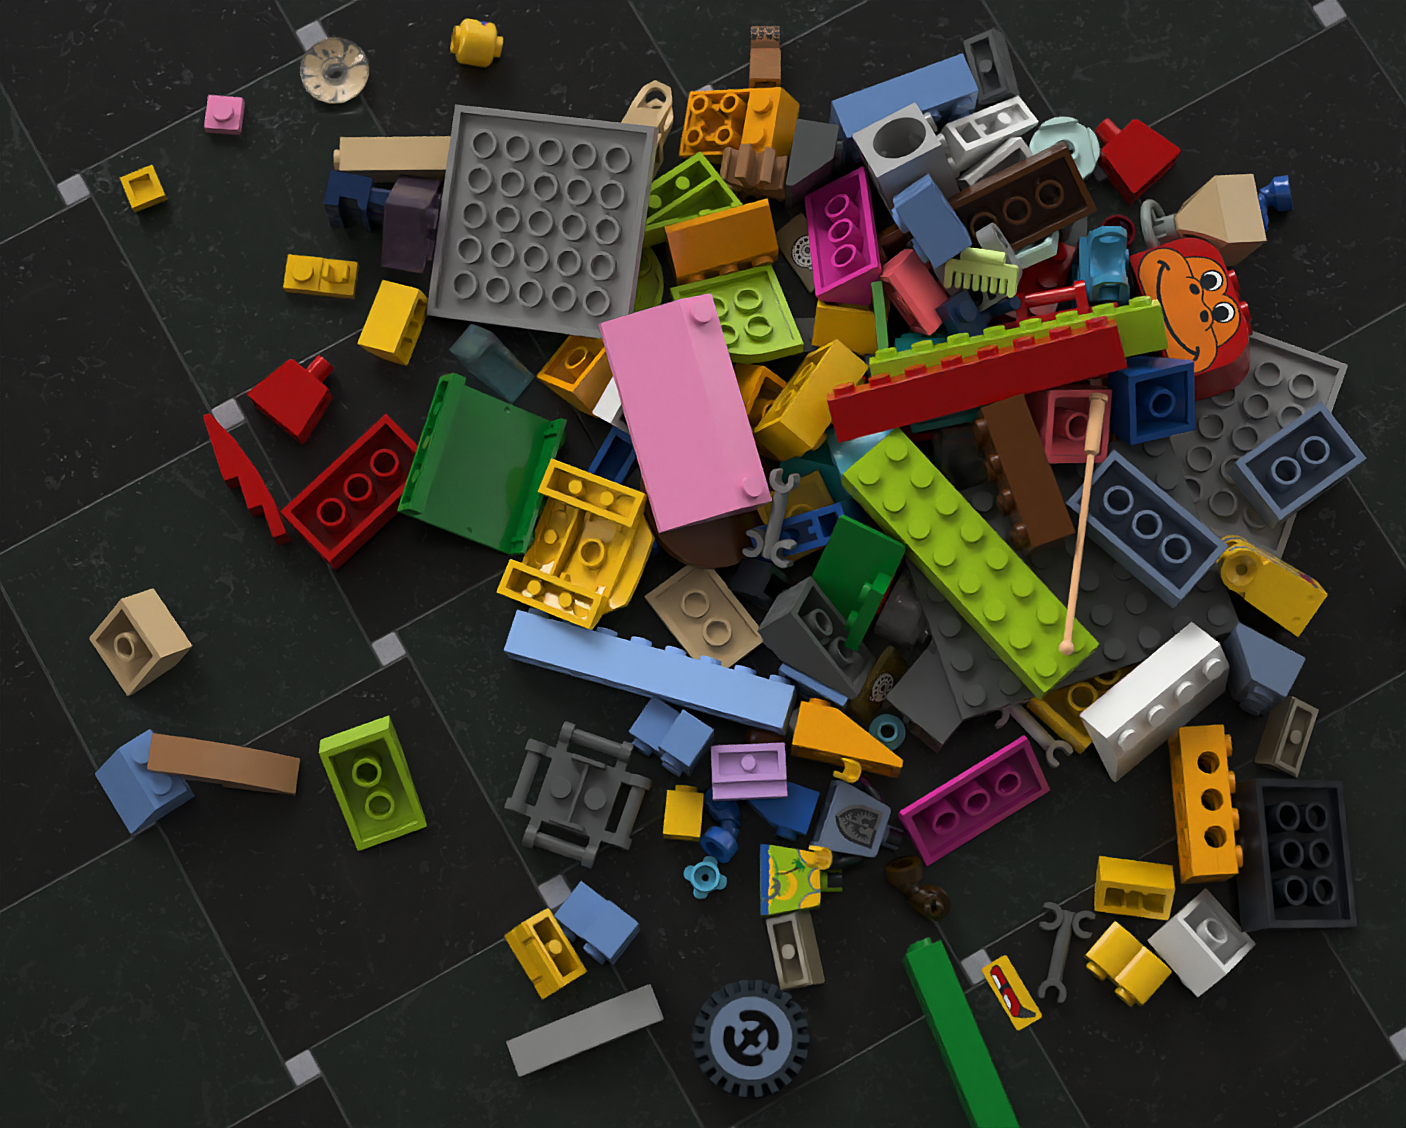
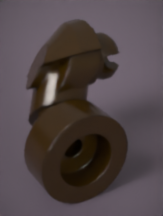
[885,855,951,921]

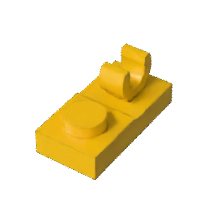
[283,254,359,299]

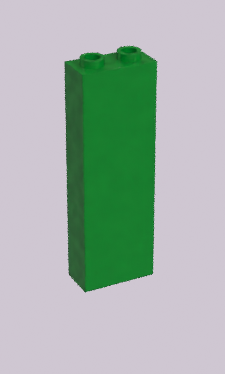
[902,937,1020,1128]

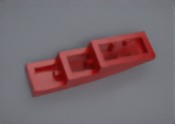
[203,413,292,546]

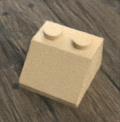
[89,588,192,696]

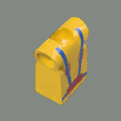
[1216,535,1328,637]

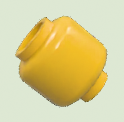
[451,19,503,67]

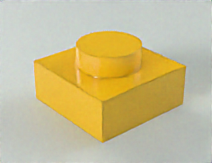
[120,165,167,213]

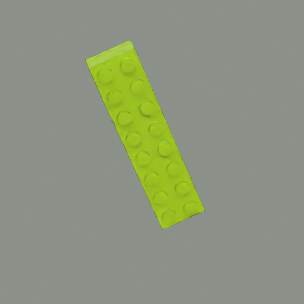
[841,427,1099,701]

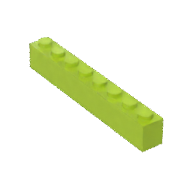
[869,296,1169,377]

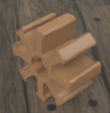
[720,144,790,202]

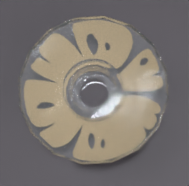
[300,37,369,103]

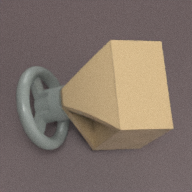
[1140,174,1267,266]

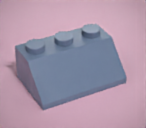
[1220,623,1306,716]

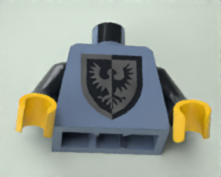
[806,757,903,871]

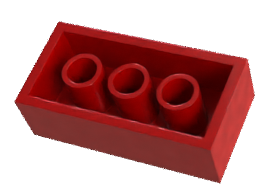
[280,414,418,571]

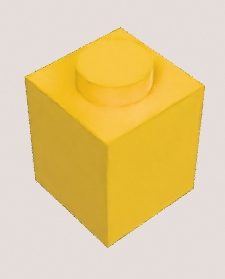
[663,785,704,842]

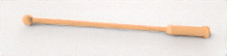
[1059,393,1108,655]

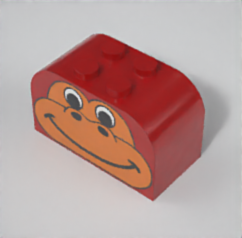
[1128,238,1253,402]

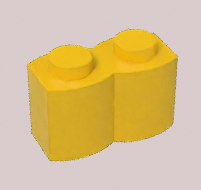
[1084,921,1172,1007]

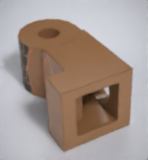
[749,26,781,89]

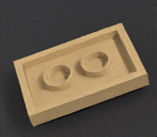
[645,565,764,669]

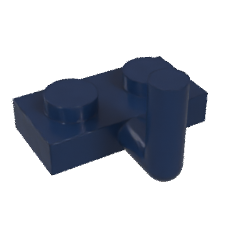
[935,289,1021,337]

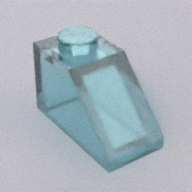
[449,324,535,403]

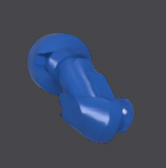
[1258,175,1293,233]
[700,787,741,863]

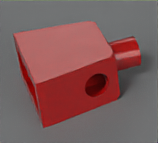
[1094,118,1182,206]
[247,355,334,445]

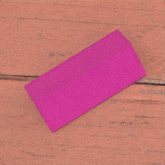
[804,166,881,306]
[896,735,1050,866]

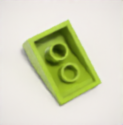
[319,715,427,851]

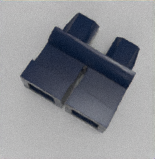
[324,170,395,232]

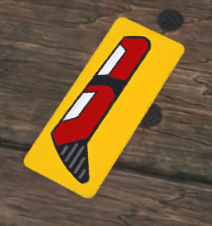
[982,955,1042,1030]

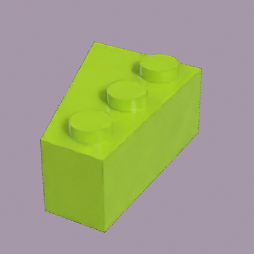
[642,151,743,248]

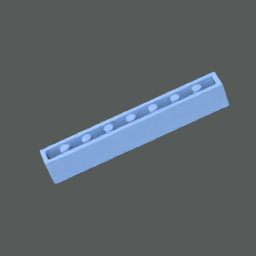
[504,608,798,735]

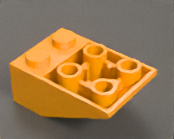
[679,87,800,164]

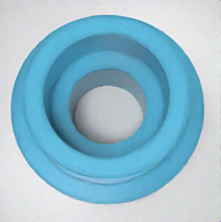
[869,714,905,751]

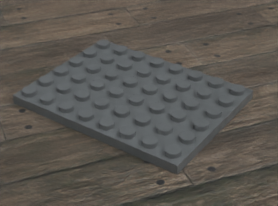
[903,436,1240,721]

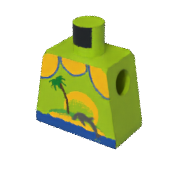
[760,844,842,918]

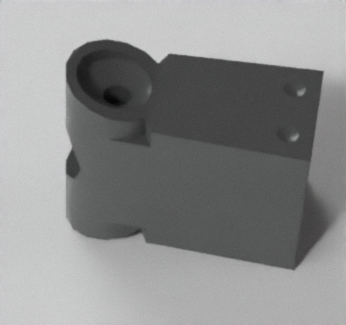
[881,639,964,754]

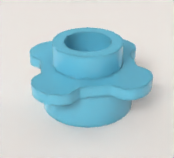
[684,856,727,899]

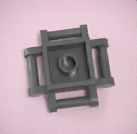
[504,721,653,869]

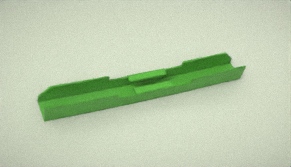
[871,281,889,350]

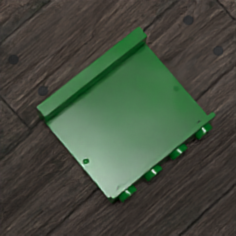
[397,372,567,556]

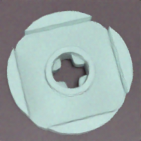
[1029,117,1099,181]

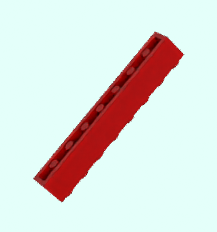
[827,316,1128,443]

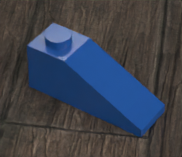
[749,498,869,562]
[744,781,820,841]

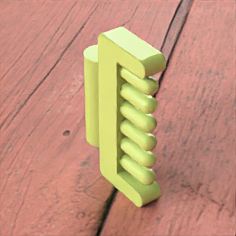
[943,247,1019,298]

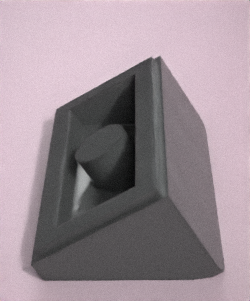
[963,28,1020,105]

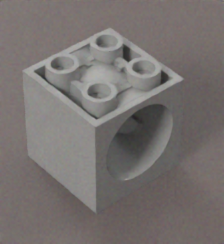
[852,102,960,225]

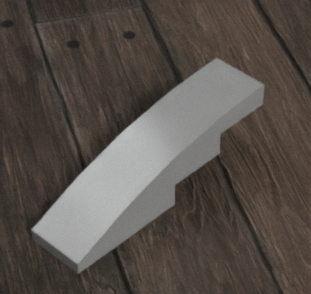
[506,984,664,1077]

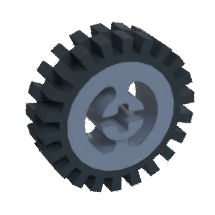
[693,980,809,1098]

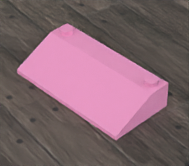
[599,293,772,533]

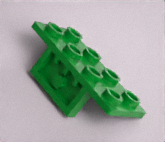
[812,515,907,652]

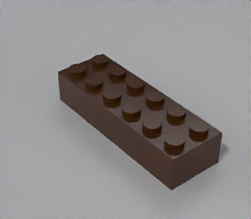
[876,140,1098,281]

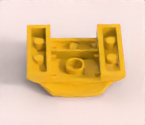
[496,458,655,630]

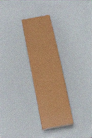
[147,733,300,795]

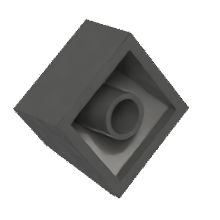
[784,119,844,210]

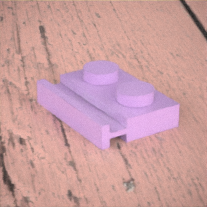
[711,743,787,801]

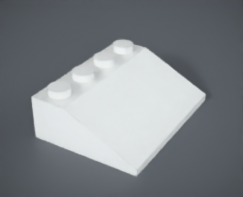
[1080,622,1230,783]

